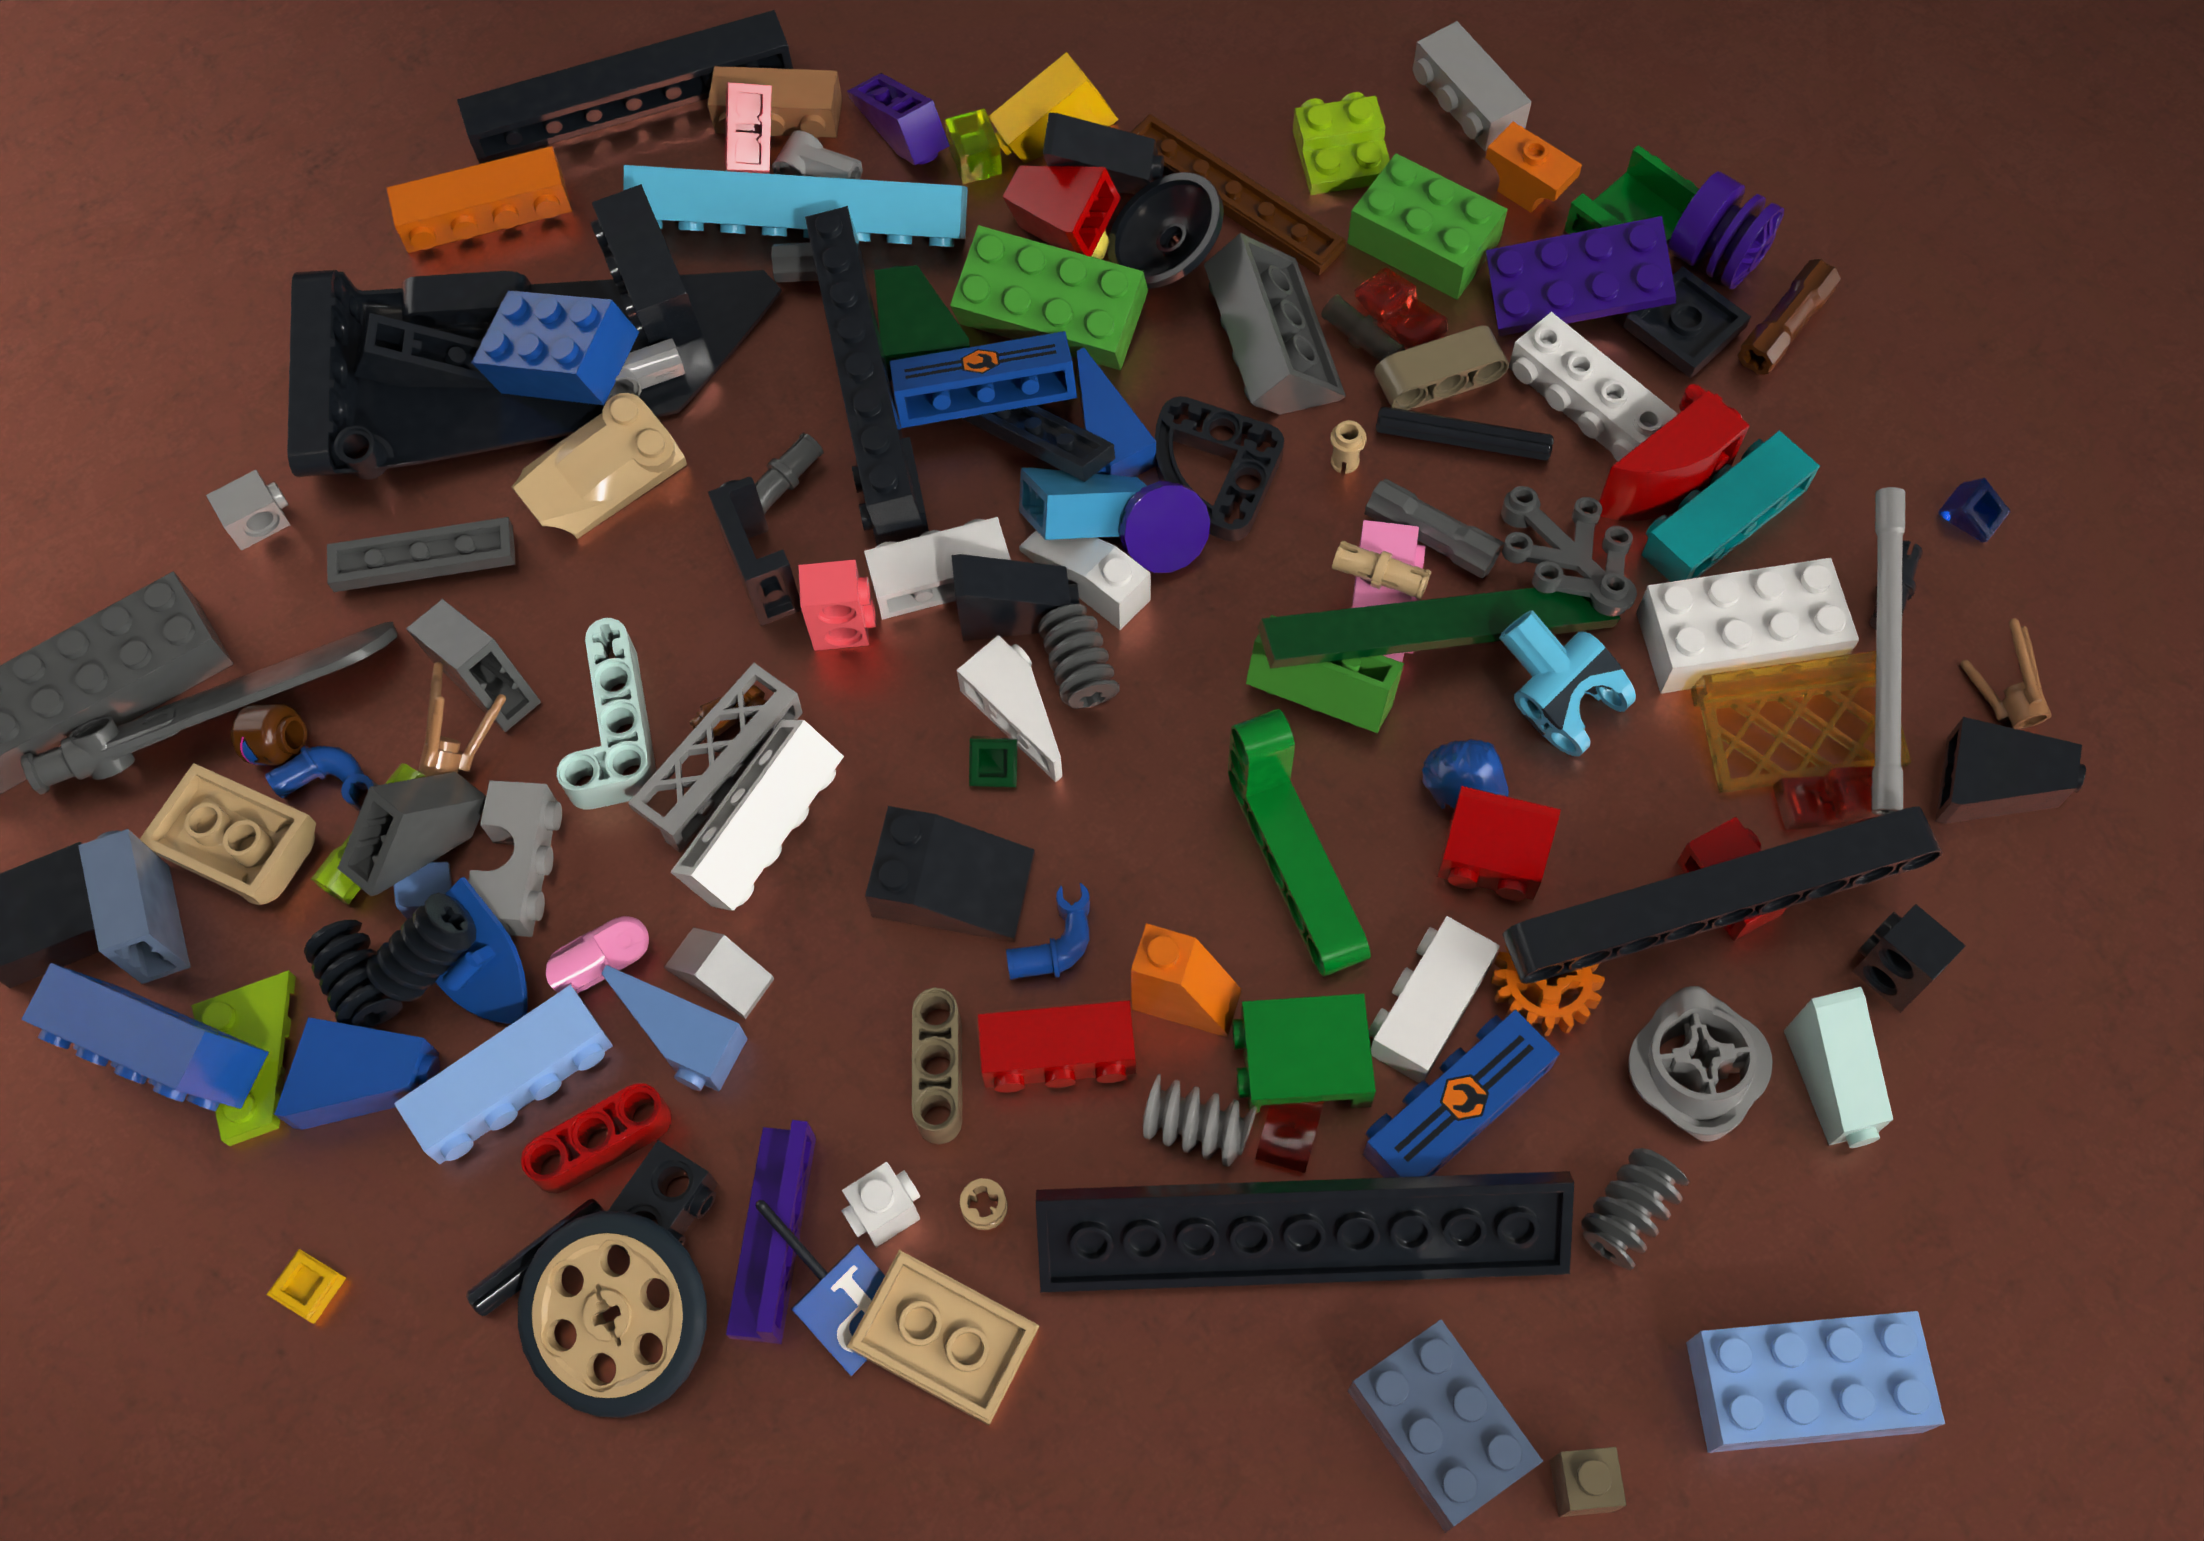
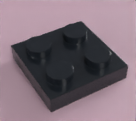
[1623,266,1751,378]

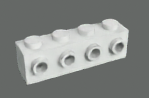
[1509,312,1678,461]
[671,720,844,911]

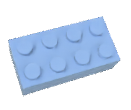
[1686,1311,1945,1453]

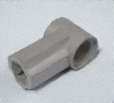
[772,130,863,179]
[606,338,686,402]

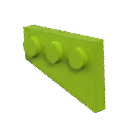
[191,970,296,1146]

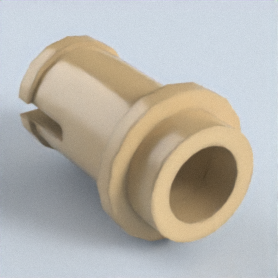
[1330,420,1367,474]

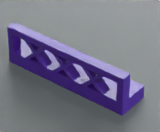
[726,1120,816,1344]

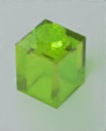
[945,108,1002,184]

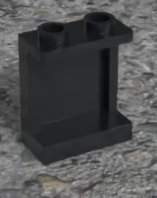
[708,477,802,626]

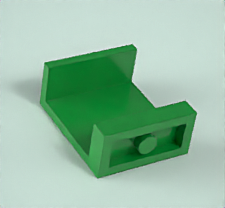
[1564,145,1699,245]

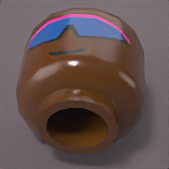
[230,704,307,766]

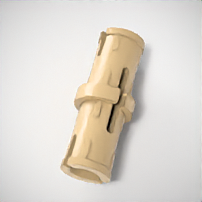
[1332,540,1431,600]

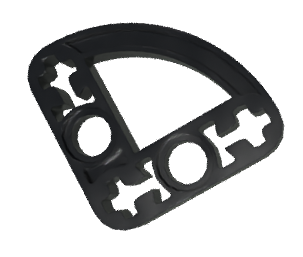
[1155,396,1284,541]

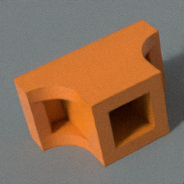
[1485,121,1582,213]

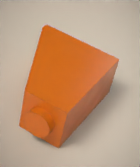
[1131,923,1242,1038]

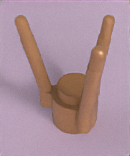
[1961,618,2052,729]
[418,662,506,777]

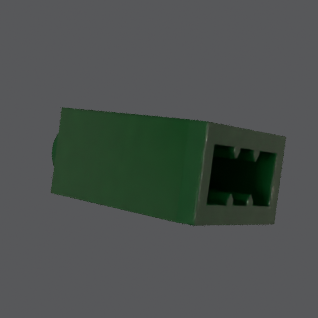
[874,265,970,381]

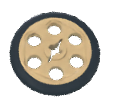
[518,1211,707,1418]

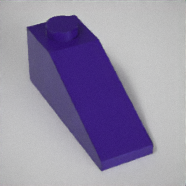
[847,73,950,165]

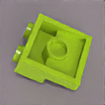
[1293,92,1390,195]

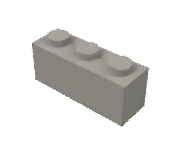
[1412,21,1532,151]

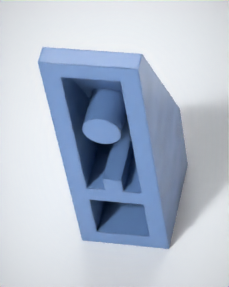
[601,965,748,1092]

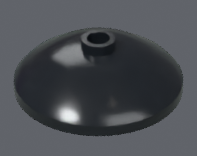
[1107,172,1224,289]

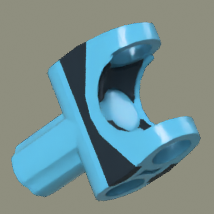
[1499,610,1636,756]

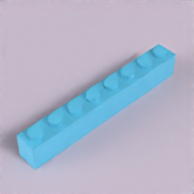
[623,165,968,247]

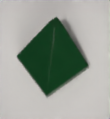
[969,736,1018,787]

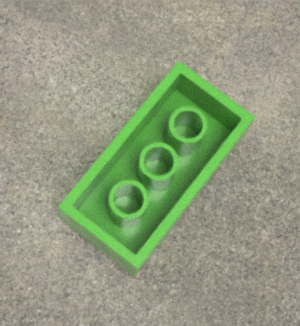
[950,225,1148,370]

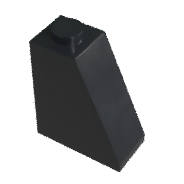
[1043,113,1164,194]
[951,554,1080,641]
[1935,717,2086,824]

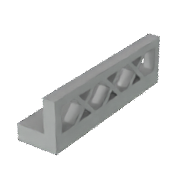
[628,663,803,852]

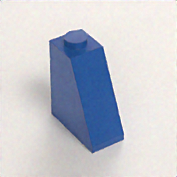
[274,1017,440,1130]

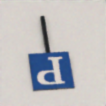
[755,1200,885,1376]

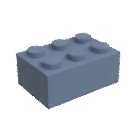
[1348,1319,1543,1533]

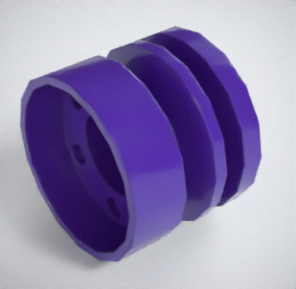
[1668,171,1784,289]

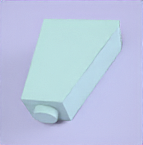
[1784,987,1893,1148]

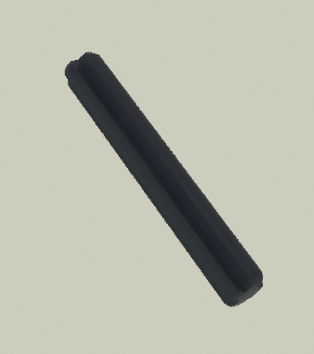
[1376,407,1554,460]

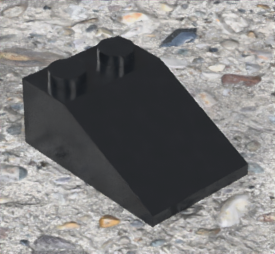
[865,806,1035,942]

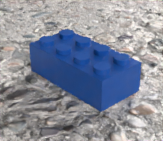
[21,963,269,1111]

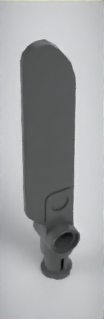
[21,622,398,795]

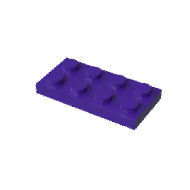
[1486,216,1676,336]

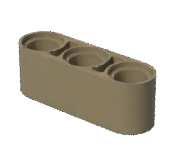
[1374,326,1509,411]
[912,987,962,1145]

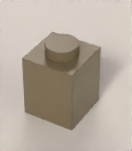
[1550,1447,1627,1517]

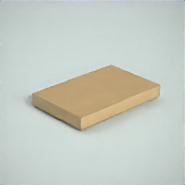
[847,1250,1040,1426]

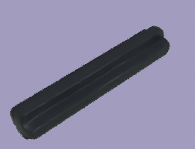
[466,1199,604,1316]

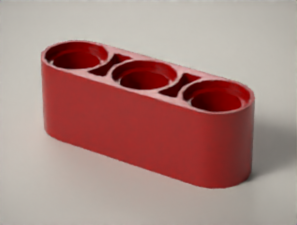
[521,1083,672,1193]

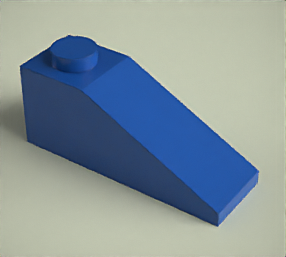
[1076,347,1156,477]

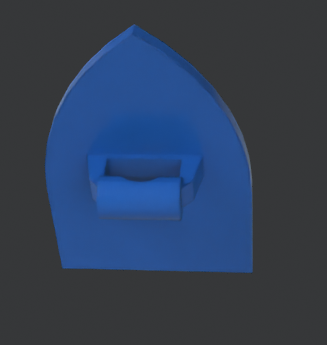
[435,877,528,1024]

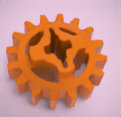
[1491,946,1605,1036]

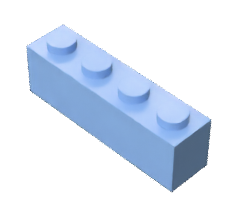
[394,984,613,1165]

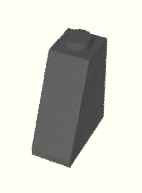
[406,599,541,732]
[338,772,486,896]

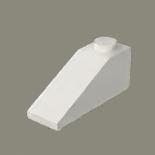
[1019,531,1151,630]
[957,635,1063,782]

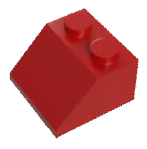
[1437,786,1561,901]

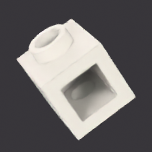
[841,1162,921,1248]

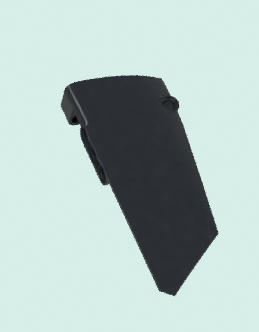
[287,270,782,480]

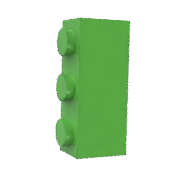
[1246,615,1404,733]

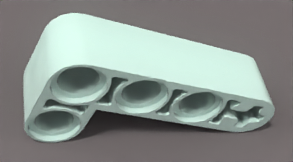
[556,618,656,810]

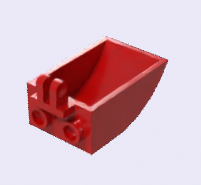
[1599,384,1750,521]

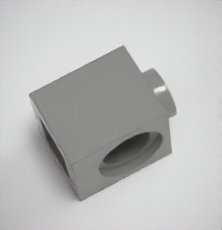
[206,470,290,551]

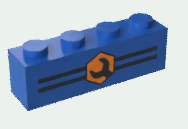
[890,331,1077,428]
[1363,1009,1560,1178]

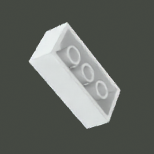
[1636,558,1859,694]

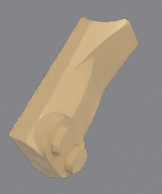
[511,393,687,539]
[140,763,316,905]

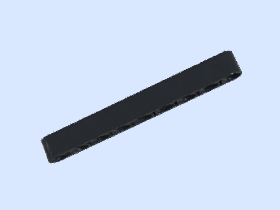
[1502,806,1943,984]

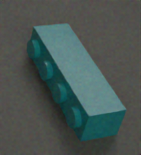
[1642,430,1820,582]

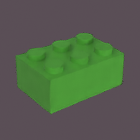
[1347,153,1508,300]

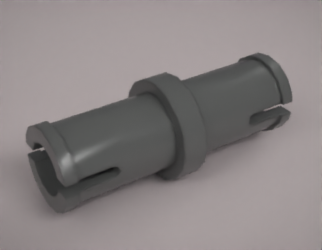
[755,433,824,514]

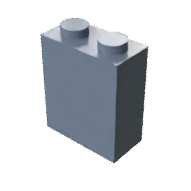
[78,829,191,984]

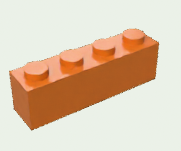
[386,146,572,253]

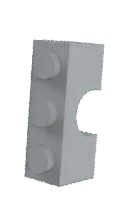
[468,780,562,937]

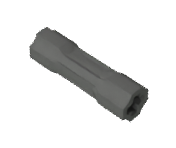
[1364,478,1504,579]

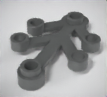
[1501,486,1637,616]

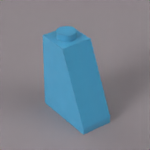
[1019,468,1147,540]

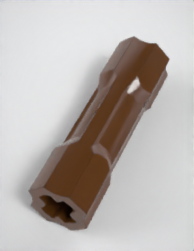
[1737,259,1841,375]

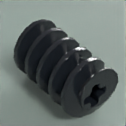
[366,893,476,1001]
[304,920,403,1028]

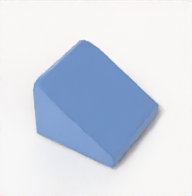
[393,862,453,919]

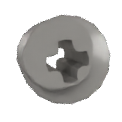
[1143,1073,1257,1167]

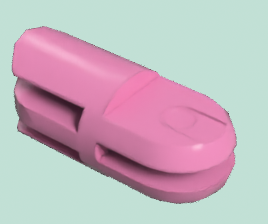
[546,916,649,994]

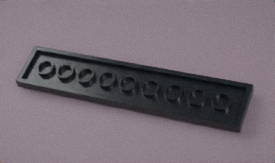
[1036,1171,1574,1293]

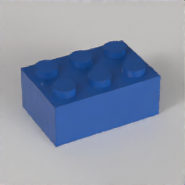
[471,290,639,405]

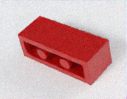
[978,1000,1136,1093]

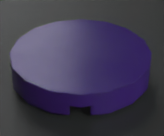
[1119,481,1211,573]

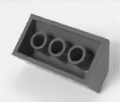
[1204,233,1346,415]

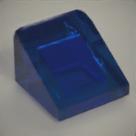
[1938,478,2011,543]

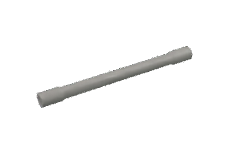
[1872,487,1906,816]

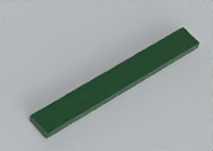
[1257,587,1621,669]

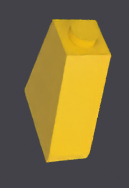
[988,52,1119,164]

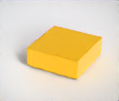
[266,1249,346,1324]

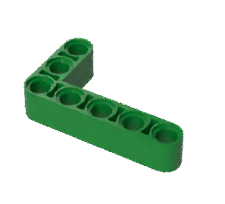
[1228,709,1371,977]

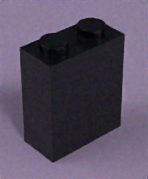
[0,842,99,988]

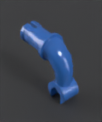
[265,745,377,811]
[1006,883,1090,980]

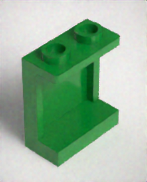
[1232,994,1376,1113]

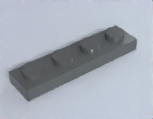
[327,517,515,592]

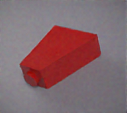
[1003,165,1121,257]

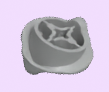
[1628,986,1773,1142]

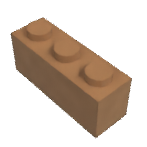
[708,66,842,138]

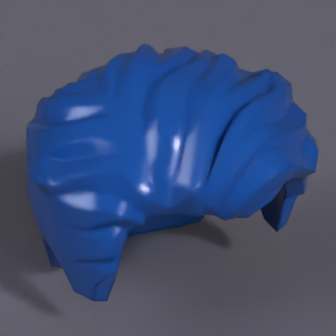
[1422,739,1509,809]

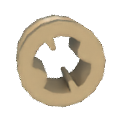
[959,1178,1008,1230]

